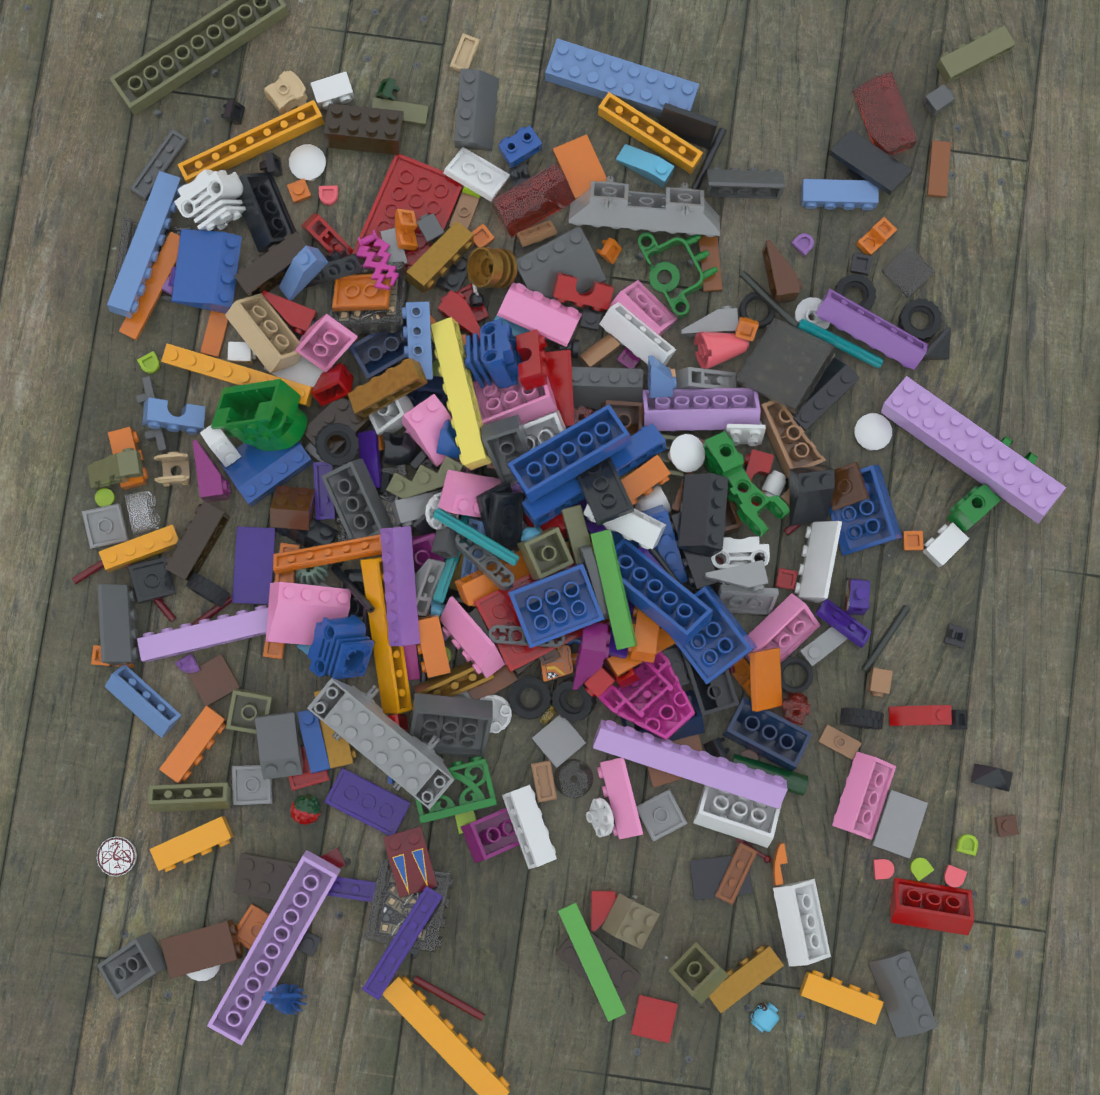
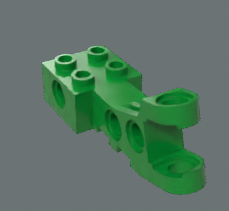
[703,431,790,537]
[946,436,1038,533]

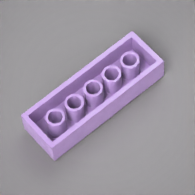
[642,388,761,431]

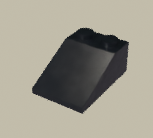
[789,465,835,526]

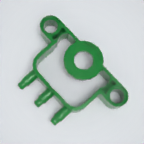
[638,233,718,319]

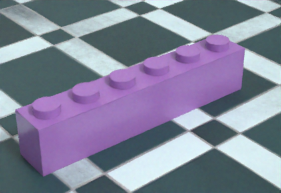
[815,288,928,370]
[380,526,420,646]

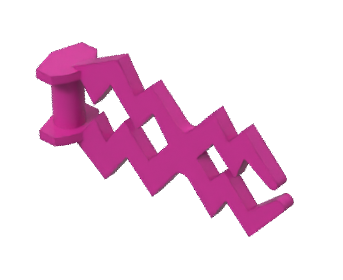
[357,230,399,290]

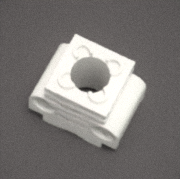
[174,169,247,231]
[711,537,770,588]

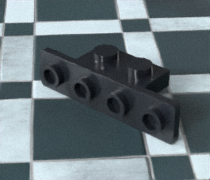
[305,250,363,288]
[275,517,344,566]

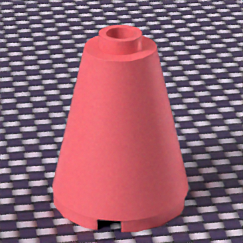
[694,331,749,369]

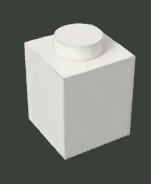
[228,342,257,365]

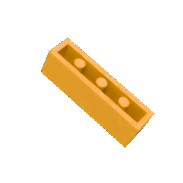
[99,524,179,573]
[149,816,234,872]
[799,970,884,1025]

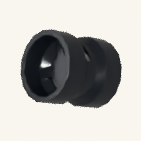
[559,339,580,359]

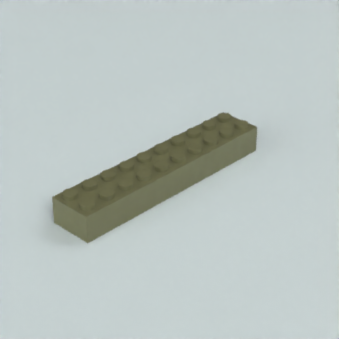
[109,0,289,116]

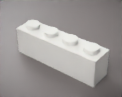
[599,302,676,366]
[583,504,666,549]
[502,785,557,869]

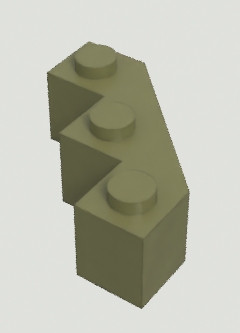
[88,448,144,491]
[386,456,467,499]

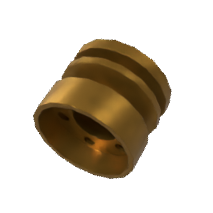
[467,247,517,289]

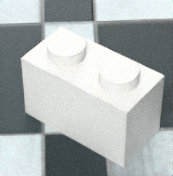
[311,72,355,110]
[200,425,241,467]
[922,523,969,568]

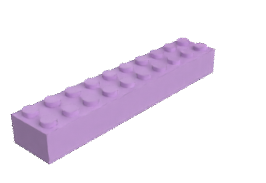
[881,376,1066,524]
[207,850,341,1045]

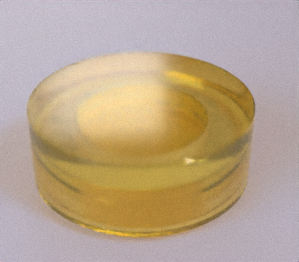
[539,706,556,725]

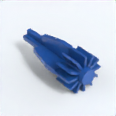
[262,983,307,1015]

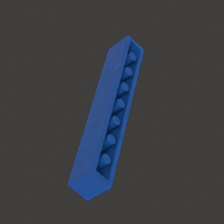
[522,423,666,528]

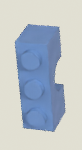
[142,397,205,435]

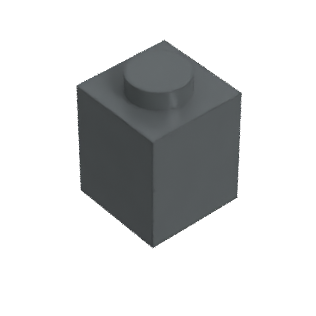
[922,84,955,117]
[417,213,444,246]
[431,527,462,559]

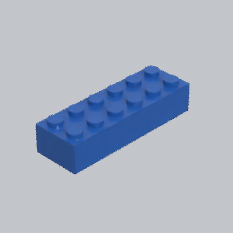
[508,404,632,503]
[597,538,713,646]

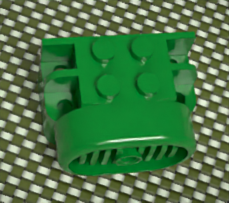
[211,379,307,451]

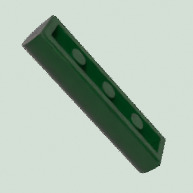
[731,753,808,796]

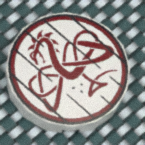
[97,837,137,876]

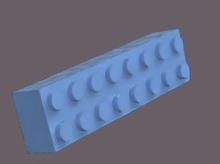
[545,38,699,117]

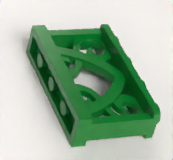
[415,756,497,823]

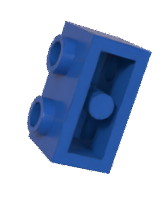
[498,125,542,168]

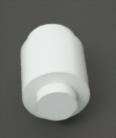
[761,470,786,497]

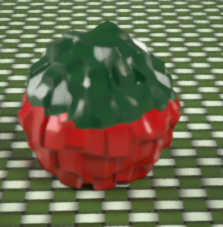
[290,794,321,825]

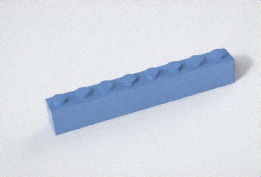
[107,171,183,319]

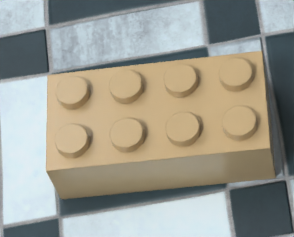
[225,293,302,374]

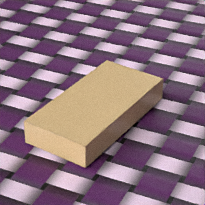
[449,33,480,73]

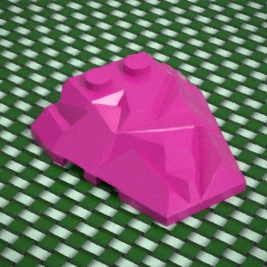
[598,652,695,740]

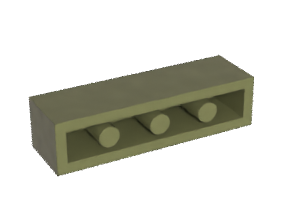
[936,25,1015,84]
[148,782,232,812]

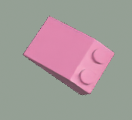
[295,314,358,372]
[401,394,452,467]

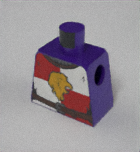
[844,578,870,616]

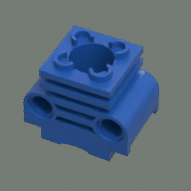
[464,318,522,388]
[307,615,375,679]

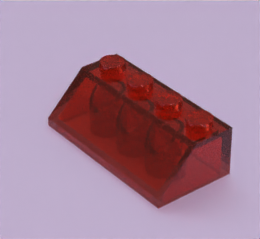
[853,72,918,155]
[492,163,575,238]

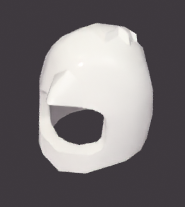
[634,483,672,513]

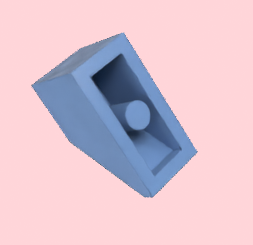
[648,355,677,398]

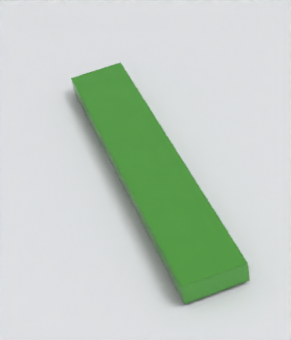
[590,529,637,650]
[558,902,626,1022]

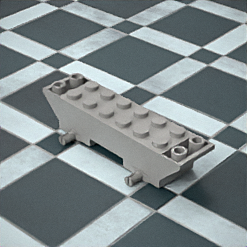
[569,176,720,237]
[307,678,455,810]

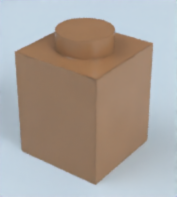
[867,668,893,697]

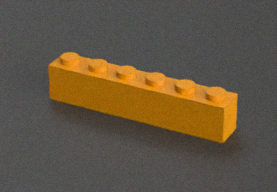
[598,92,703,174]

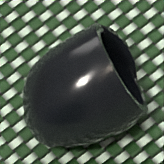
[383,432,419,466]

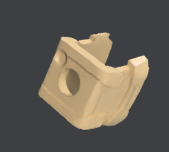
[264,70,308,116]
[154,452,191,487]

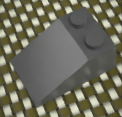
[481,415,531,483]
[255,711,304,780]
[97,932,167,999]

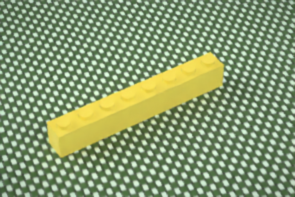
[431,317,492,470]

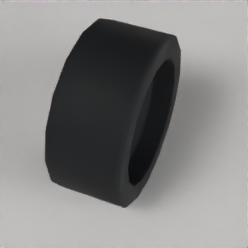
[739,292,776,329]
[781,657,814,694]

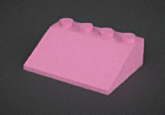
[473,361,558,425]
[266,582,351,646]

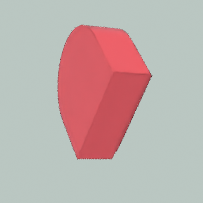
[319,185,338,206]
[873,859,894,880]
[944,864,967,887]

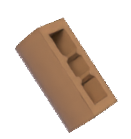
[578,333,620,367]

